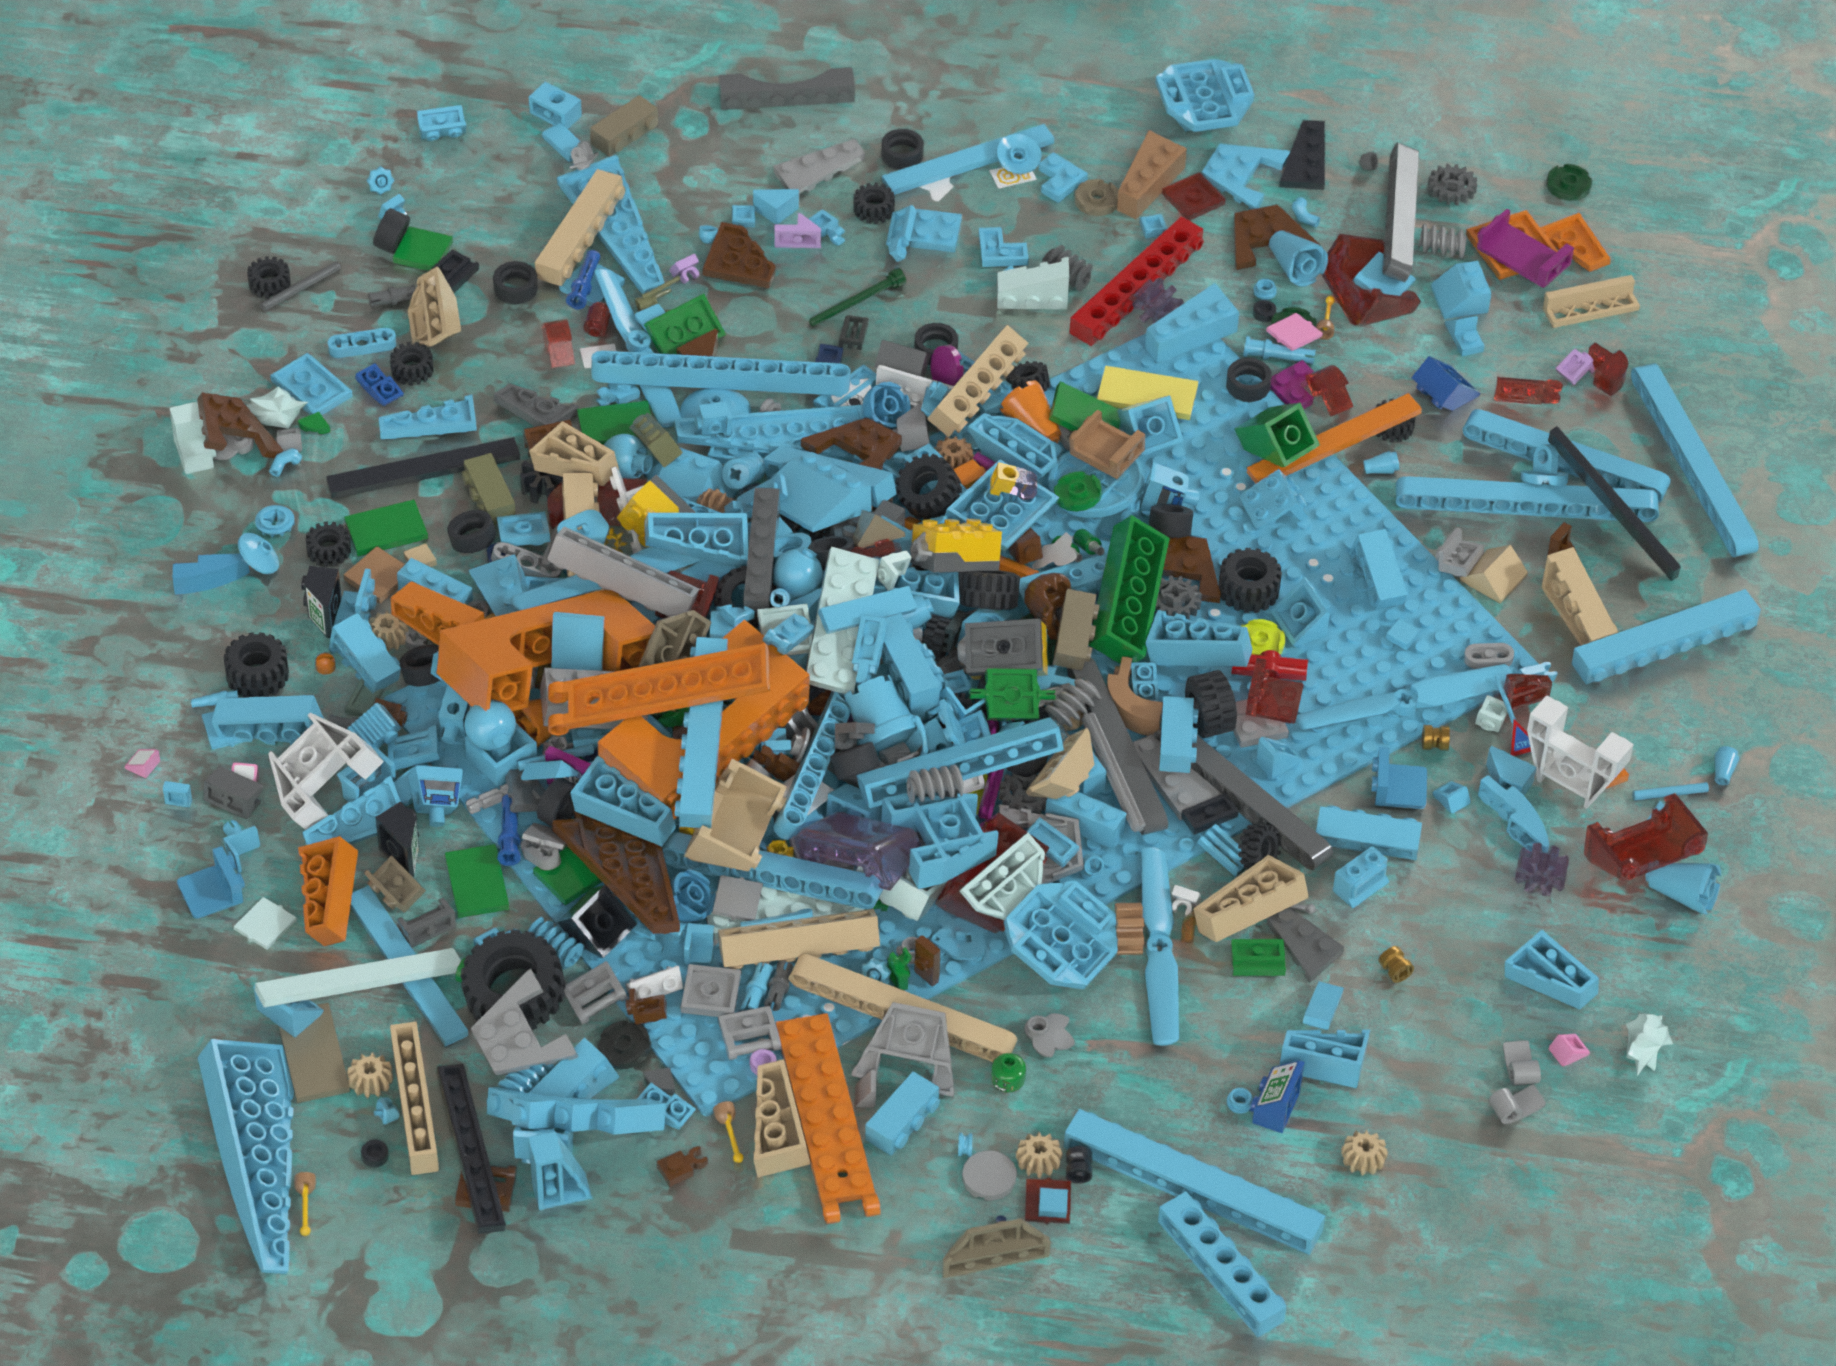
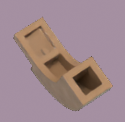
[1107,657,1163,736]

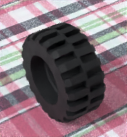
[460,930,566,1030]

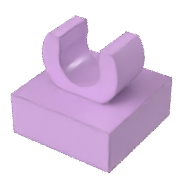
[669,254,699,284]

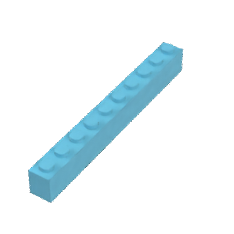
[1064,1109,1325,1255]

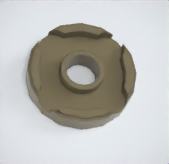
[1074,179,1118,216]

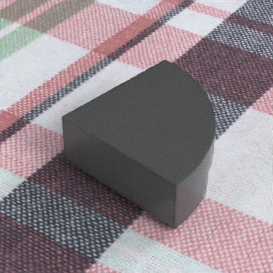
[644,1067,675,1095]

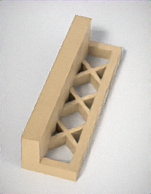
[1543,275,1640,328]

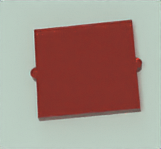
[1025,1178,1071,1225]

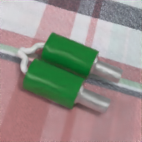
[1051,529,1105,562]

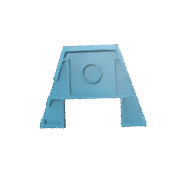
[1201,144,1290,210]

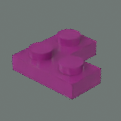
[1270,360,1317,409]

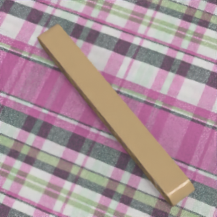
[789,954,1017,1062]

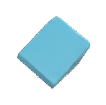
[1432,781,1471,813]

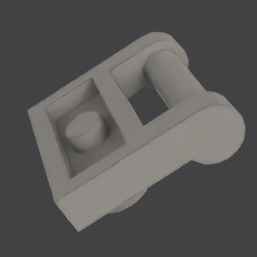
[564,961,628,1025]
[718,1006,781,1060]

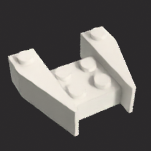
[1527,695,1634,809]
[268,713,384,830]

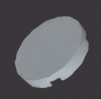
[962,1150,1017,1201]

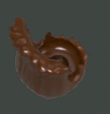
[1024,572,1071,641]

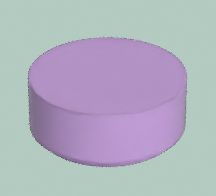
[750,1049,777,1075]

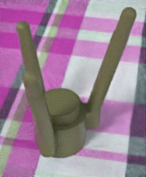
[635,276,680,312]

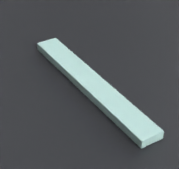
[255,948,461,1007]

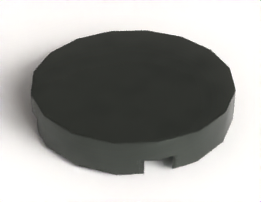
[597,1020,651,1069]

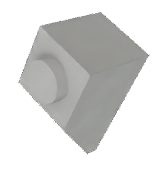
[893,403,930,451]

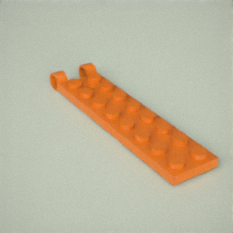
[548,643,770,736]
[776,1013,880,1224]

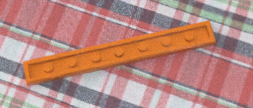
[1247,393,1422,484]

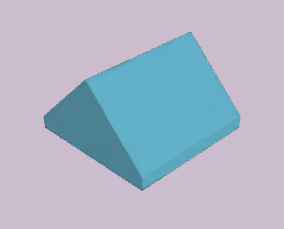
[1271,578,1330,647]
[254,986,324,1038]

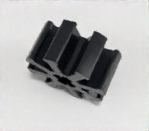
[520,460,563,504]

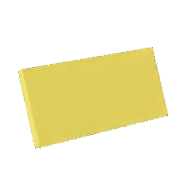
[1097,365,1198,420]

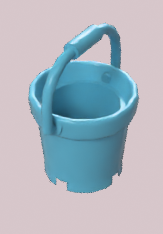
[844,675,929,756]

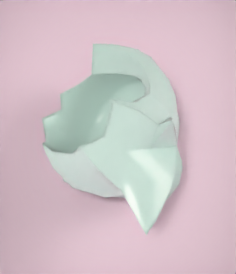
[246,387,308,429]
[1626,1014,1673,1076]

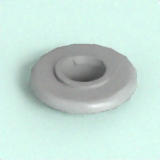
[789,727,810,763]

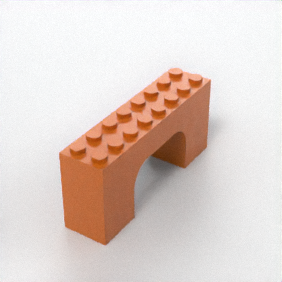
[436,590,655,711]
[598,619,810,819]

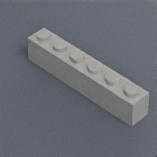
[547,527,699,618]

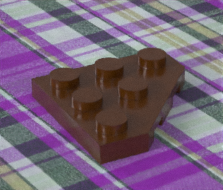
[702,222,776,289]

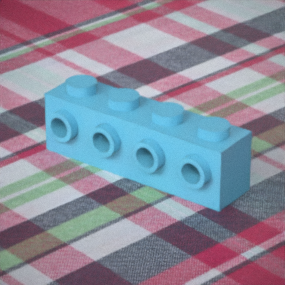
[1018,554,1106,617]
[1316,806,1422,861]

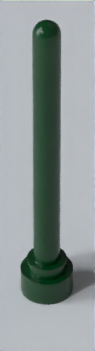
[809,267,907,326]

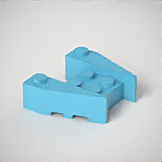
[881,793,998,889]

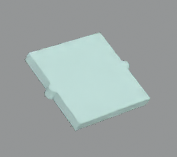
[234,897,297,950]

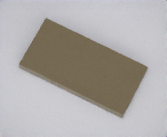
[279,1003,350,1103]

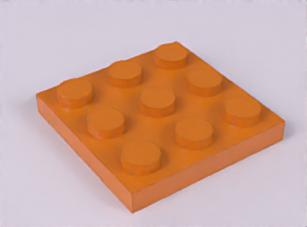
[1466,210,1558,280]

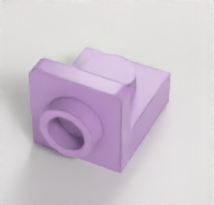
[1555,348,1595,385]

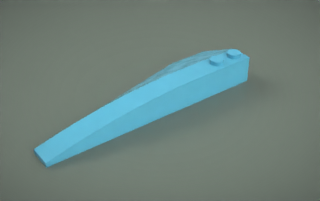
[198,1039,294,1274]

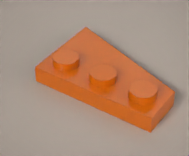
[1540,213,1610,272]

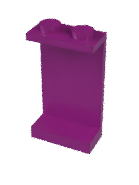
[1477,209,1574,288]

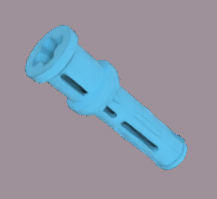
[1243,336,1316,365]

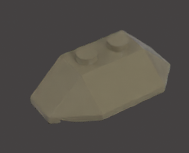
[639,610,711,712]
[942,1218,1051,1279]

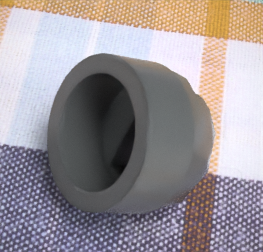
[1359,152,1378,171]

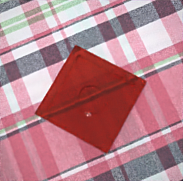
[1162,172,1226,221]

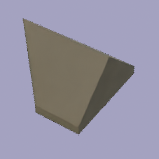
[852,510,905,549]

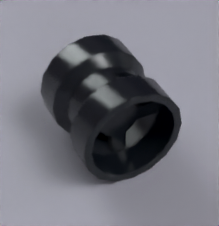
[1066,1146,1093,1184]

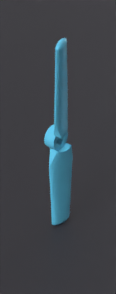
[594,268,681,428]
[511,547,704,611]
[1295,664,1514,730]
[1141,847,1179,1046]

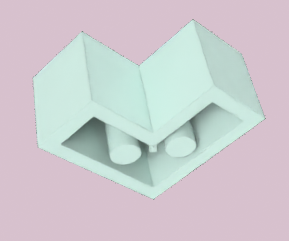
[169,402,217,474]

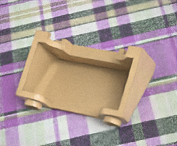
[684,759,787,871]

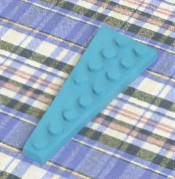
[557,155,665,294]
[673,405,865,461]

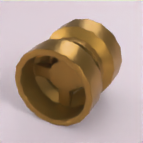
[1422,725,1450,751]
[1378,946,1414,983]

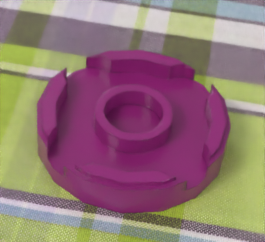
[930,345,964,386]

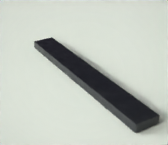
[1548,426,1681,581]
[326,437,520,499]
[436,1064,506,1234]

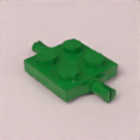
[969,668,1056,721]

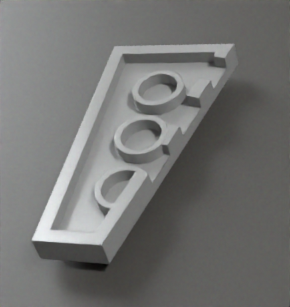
[773,139,865,197]
[1133,735,1222,820]

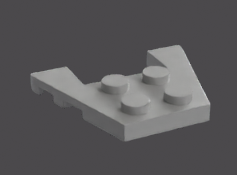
[999,805,1084,884]
[471,969,578,1076]
[851,1002,955,1097]

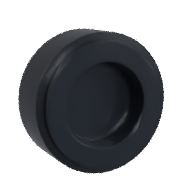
[1253,300,1277,322]
[361,1140,389,1168]

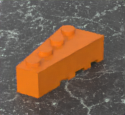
[391,581,484,646]
[298,836,358,946]

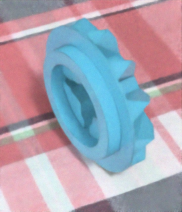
[255,505,295,538]

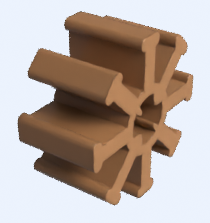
[1114,903,1144,955]

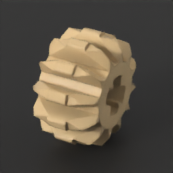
[369,610,409,652]
[347,1052,393,1099]
[1341,1129,1388,1176]
[1016,1132,1062,1179]

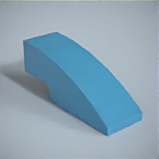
[172,553,250,595]

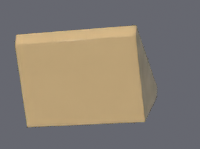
[1460,545,1528,604]

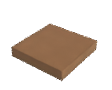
[343,547,405,604]

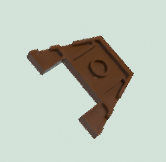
[1234,204,1321,270]
[197,392,284,459]
[801,417,902,470]
[1162,536,1221,603]

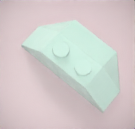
[960,833,1045,920]

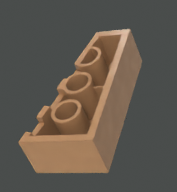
[1117,130,1187,219]

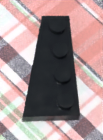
[1279,120,1325,190]

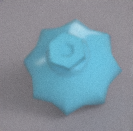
[366,166,394,195]
[861,958,891,985]

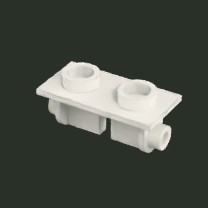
[626,966,683,999]

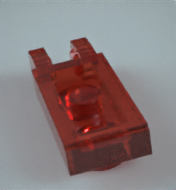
[1494,377,1563,405]

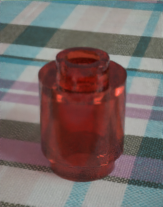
[583,302,611,337]

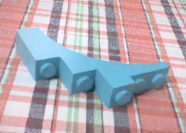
[487,1087,666,1134]

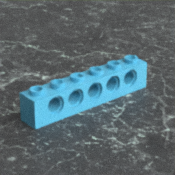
[1158,1191,1286,1337]

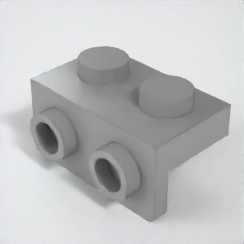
[1436,528,1484,577]

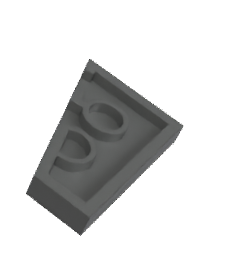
[494,383,579,427]
[1267,907,1344,983]

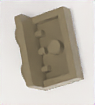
[364,855,426,913]

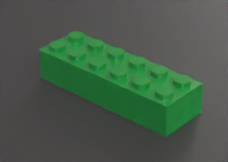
[1088,515,1170,664]

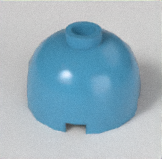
[862,382,911,430]
[670,869,716,923]

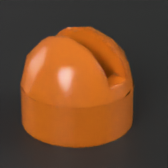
[315,652,336,675]

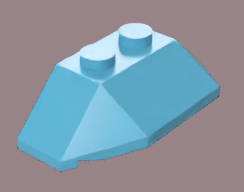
[968,413,1057,479]
[643,447,739,503]

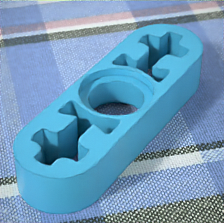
[328,328,396,358]

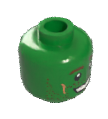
[991,1053,1026,1093]

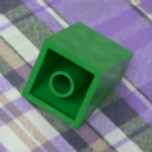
[1234,402,1320,467]

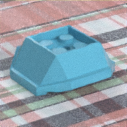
[1155,59,1254,132]
[1004,880,1118,990]

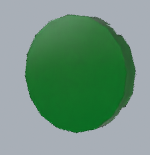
[1054,471,1102,512]

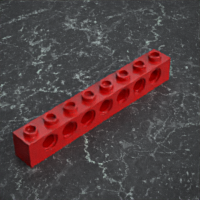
[1069,216,1204,346]

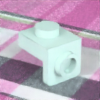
[876,551,912,591]
[1475,695,1508,733]

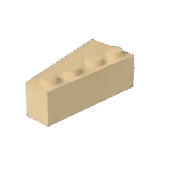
[1541,547,1618,645]
[1193,855,1309,942]
[754,1059,810,1177]

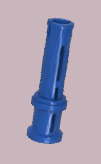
[566,250,601,310]
[497,794,521,866]

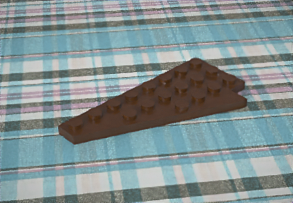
[552,805,680,934]

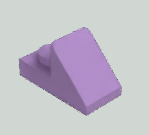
[775,213,821,248]

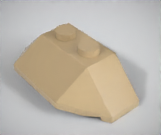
[408,267,461,347]
[1026,728,1094,799]

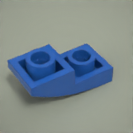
[355,363,404,406]

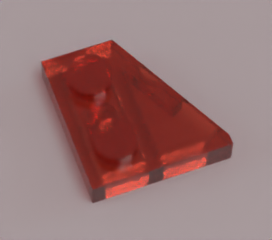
[1502,674,1553,710]

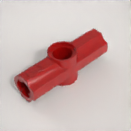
[1231,650,1308,684]

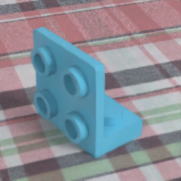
[334,569,377,625]

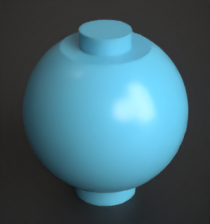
[604,434,653,482]
[773,547,823,602]
[465,699,516,750]

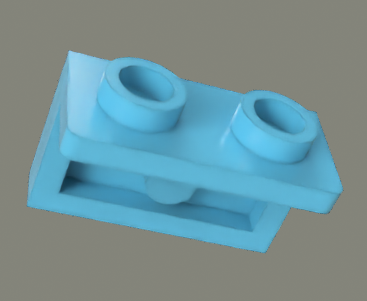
[417,105,466,141]

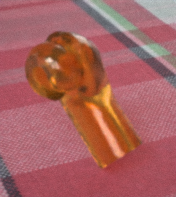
[1181,911,1197,943]

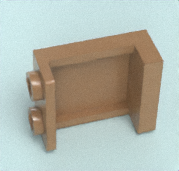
[1069,410,1145,479]

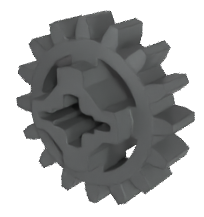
[1428,164,1478,205]
[1154,575,1202,620]
[999,773,1048,814]

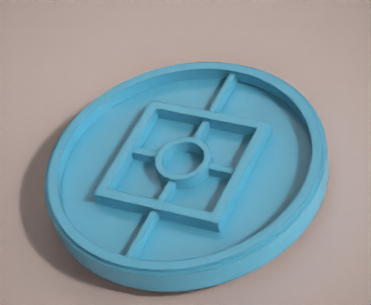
[1048,451,1145,518]

